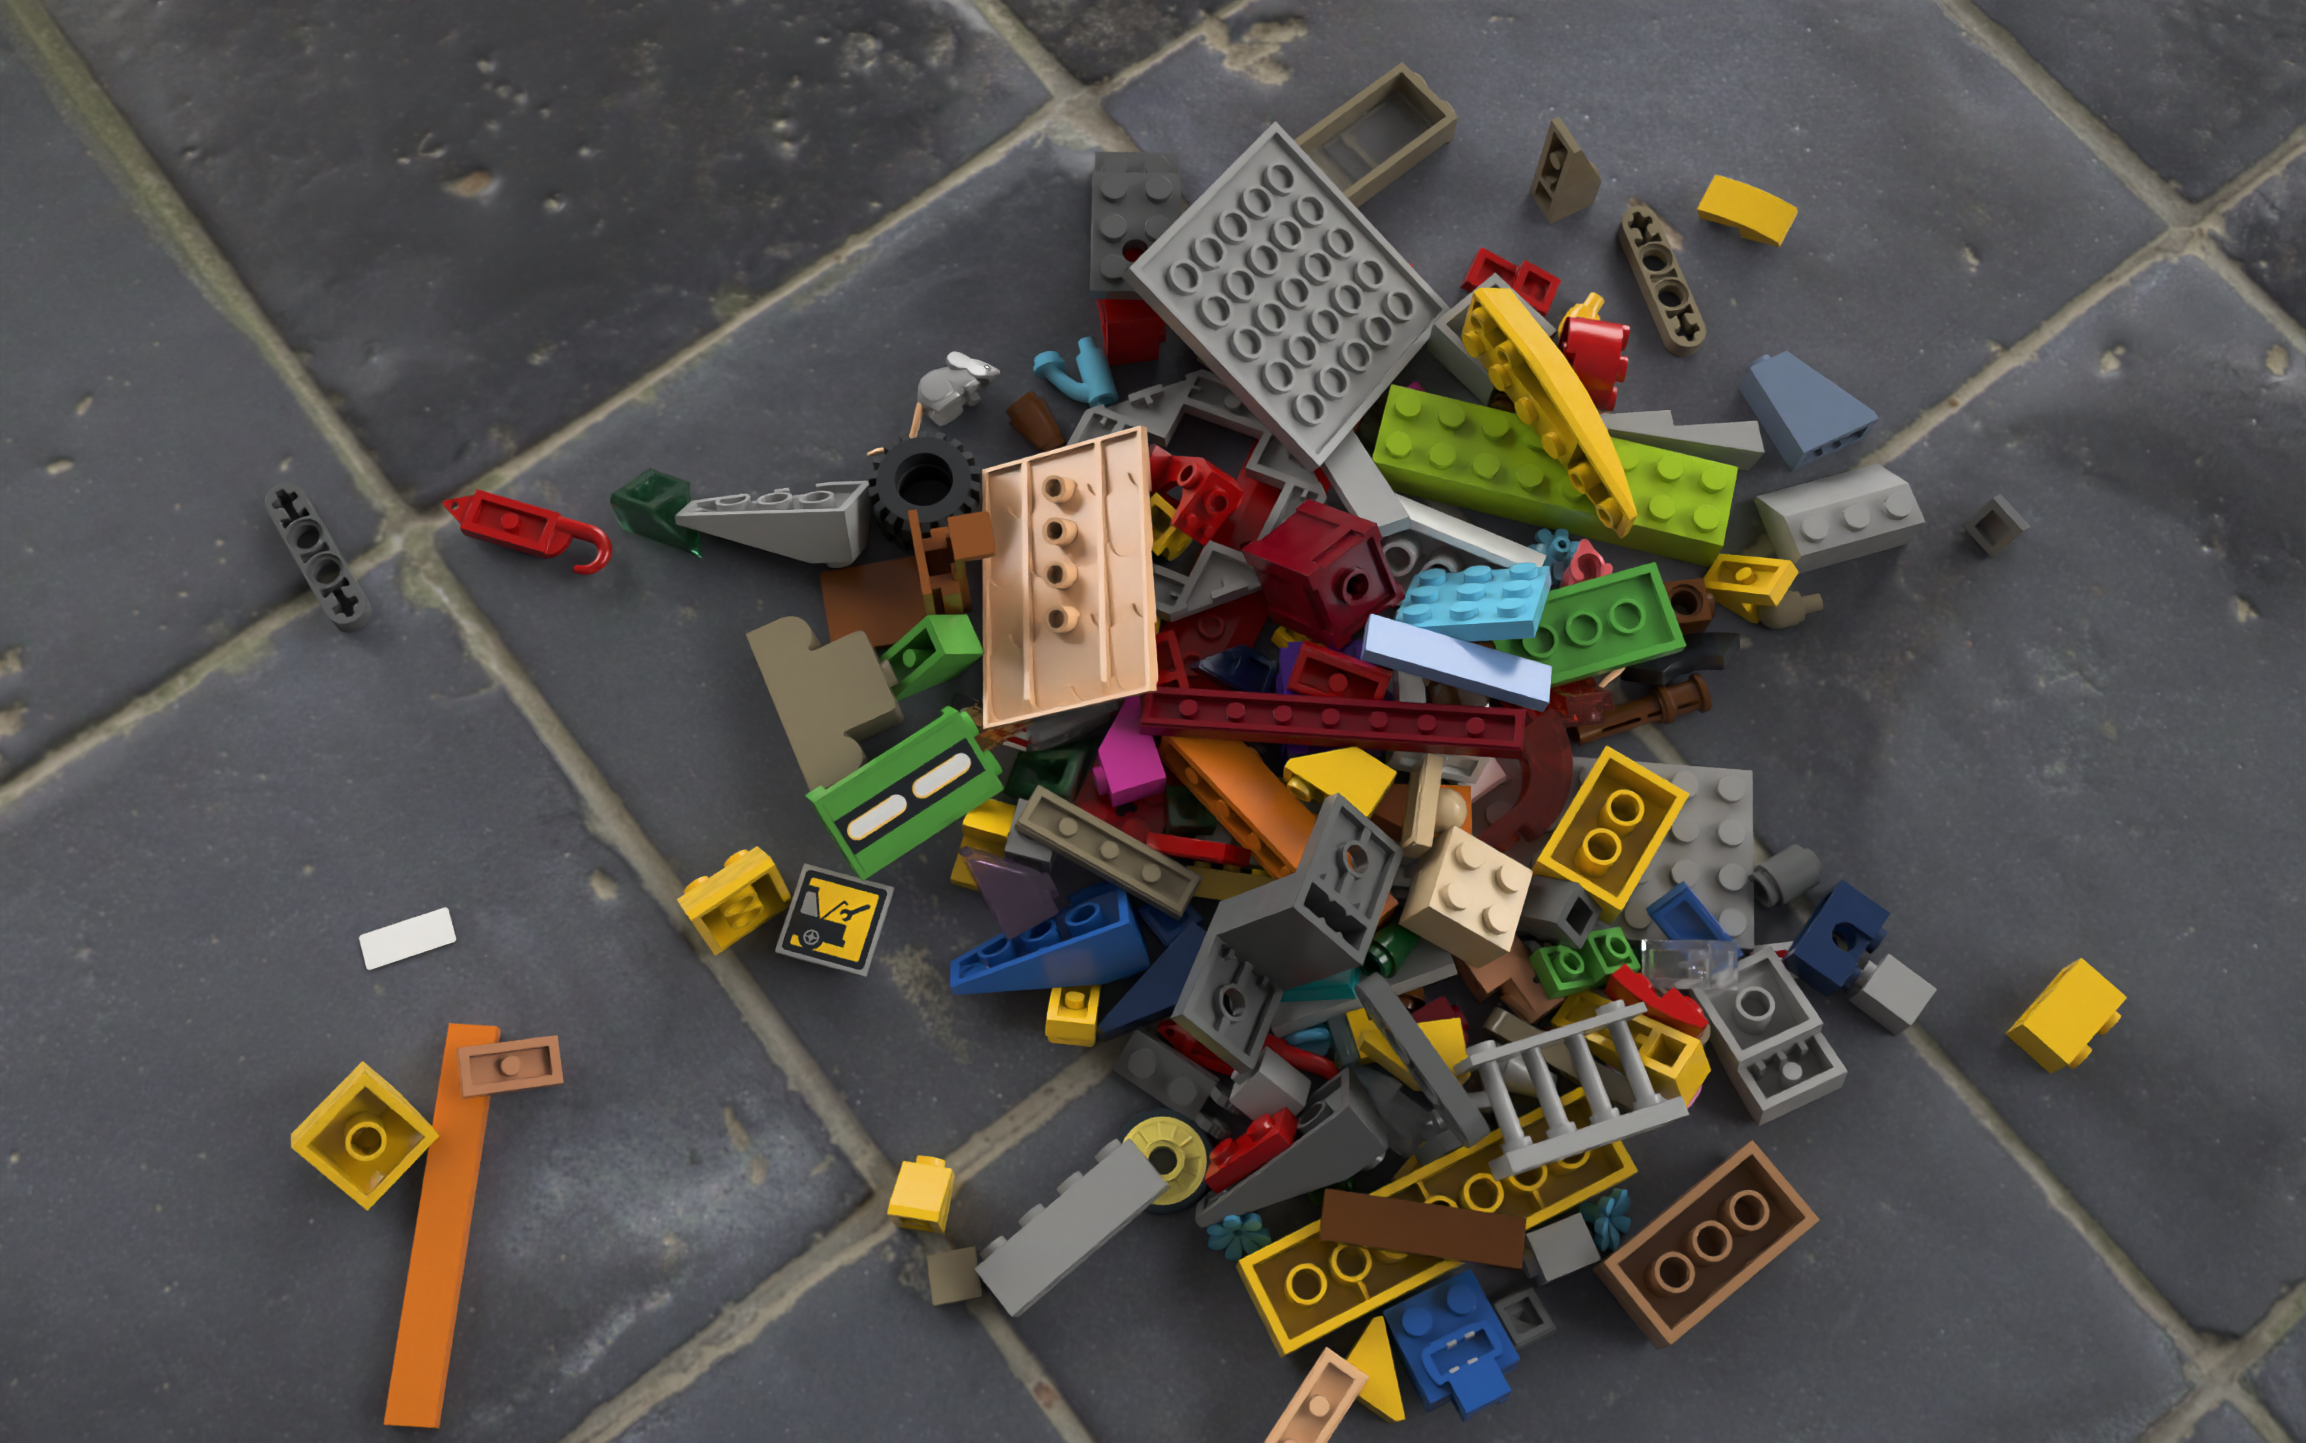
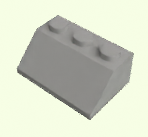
[1754,463,1926,574]

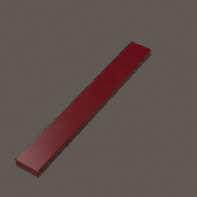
[1139,686,1526,759]

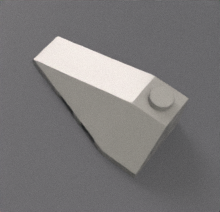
[675,481,872,568]

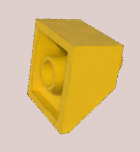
[291,1061,439,1211]

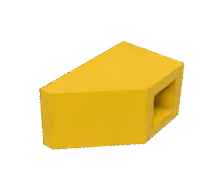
[1282,746,1397,820]

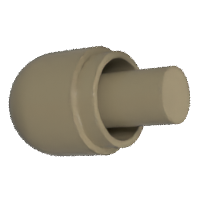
[1758,590,1823,629]

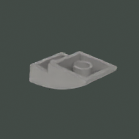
[1687,947,1848,1127]

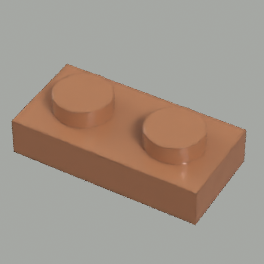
[456,1035,564,1099]

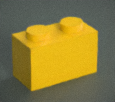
[2006,958,2127,1074]

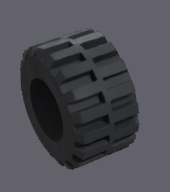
[868,431,983,551]

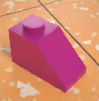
[1092,696,1166,807]

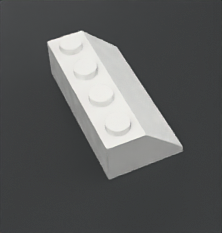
[1379,493,1547,643]

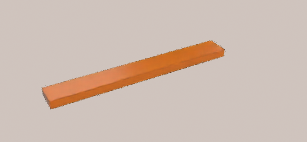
[383,1023,501,1429]

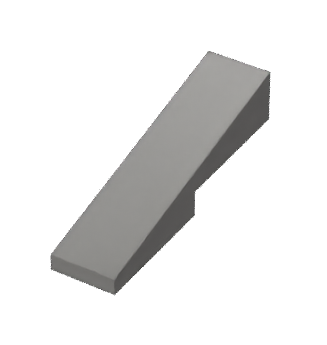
[1599,410,1765,471]

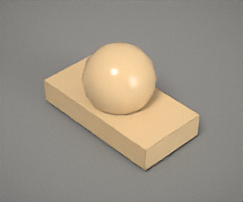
[1400,753,1468,859]

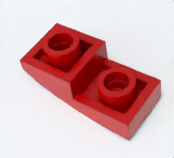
[1603,963,1709,1040]

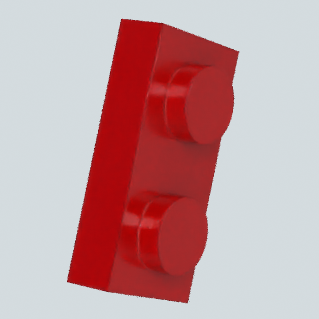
[1204,1106,1299,1194]

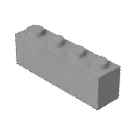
[974,1138,1171,1317]

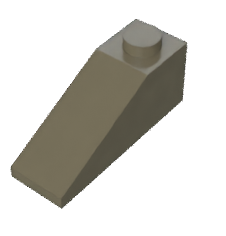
[1529,117,1602,224]

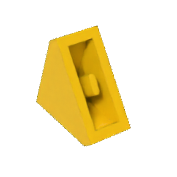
[1345,1316,1405,1423]

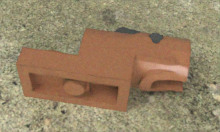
[1450,933,1566,1025]

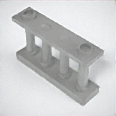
[1453,999,1689,1182]

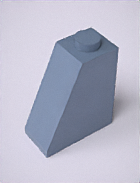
[1738,351,1879,472]

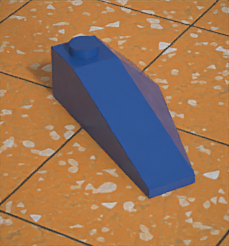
[950,880,1150,995]

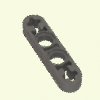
[265,483,373,632]
[1354,972,1490,1148]

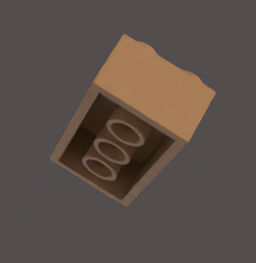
[1592,1140,1820,1350]

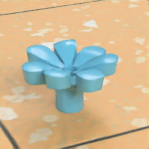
[1528,528,1580,585]

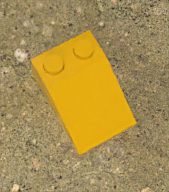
[677,846,792,956]

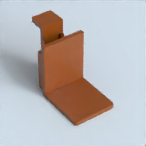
[820,509,996,650]

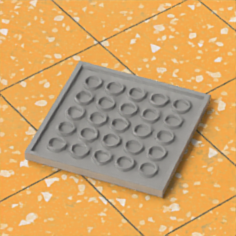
[1121,121,1451,473]

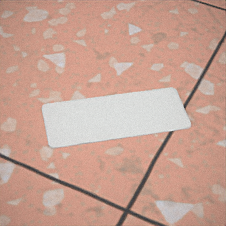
[359,907,456,970]

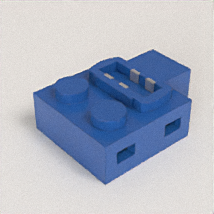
[1381,1269,1520,1423]

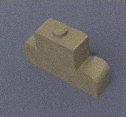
[746,616,904,792]

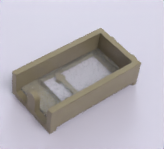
[1294,62,1458,208]

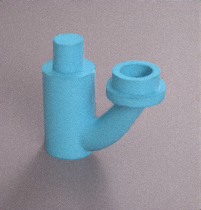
[1033,337,1119,408]

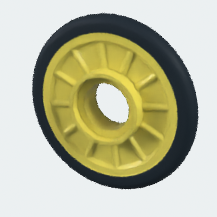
[1114,1108,1214,1216]

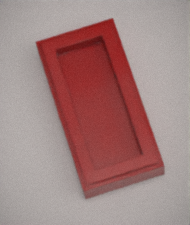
[1146,832,1251,868]

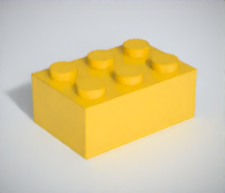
[1531,745,1690,925]

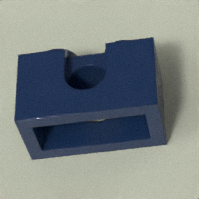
[1781,880,1890,997]

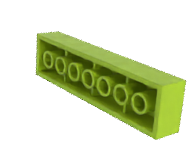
[1372,384,1738,567]

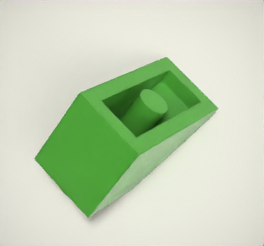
[879,614,984,701]

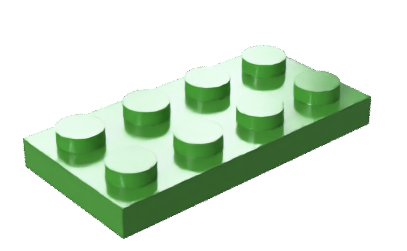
[1488,562,1686,688]

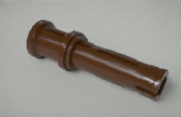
[1569,673,1712,747]

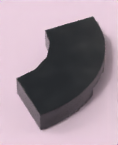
[1620,632,1740,686]

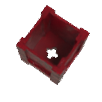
[1241,499,1406,651]

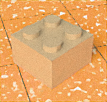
[1399,825,1533,969]

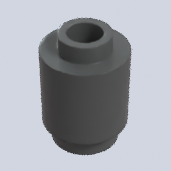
[1748,844,1822,908]

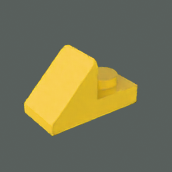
[1703,553,1799,624]
[950,799,1017,896]
[1045,984,1102,1047]

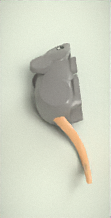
[867,351,1000,457]

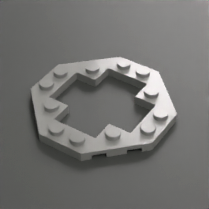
[1066,369,1328,622]

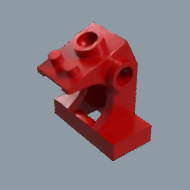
[1148,444,1245,546]

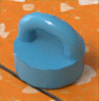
[1282,1022,1331,1057]

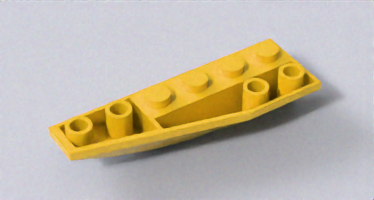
[1461,287,1637,538]

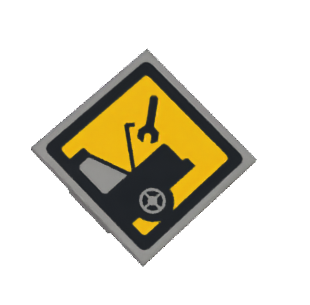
[775,863,895,978]

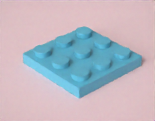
[1395,562,1552,642]

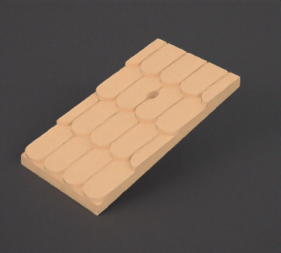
[982,425,1159,729]

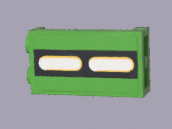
[805,706,1004,881]

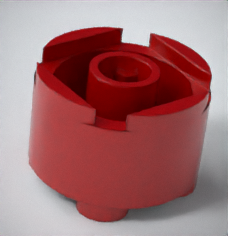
[1557,316,1630,412]

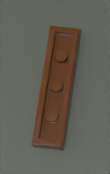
[1318,1189,1526,1271]

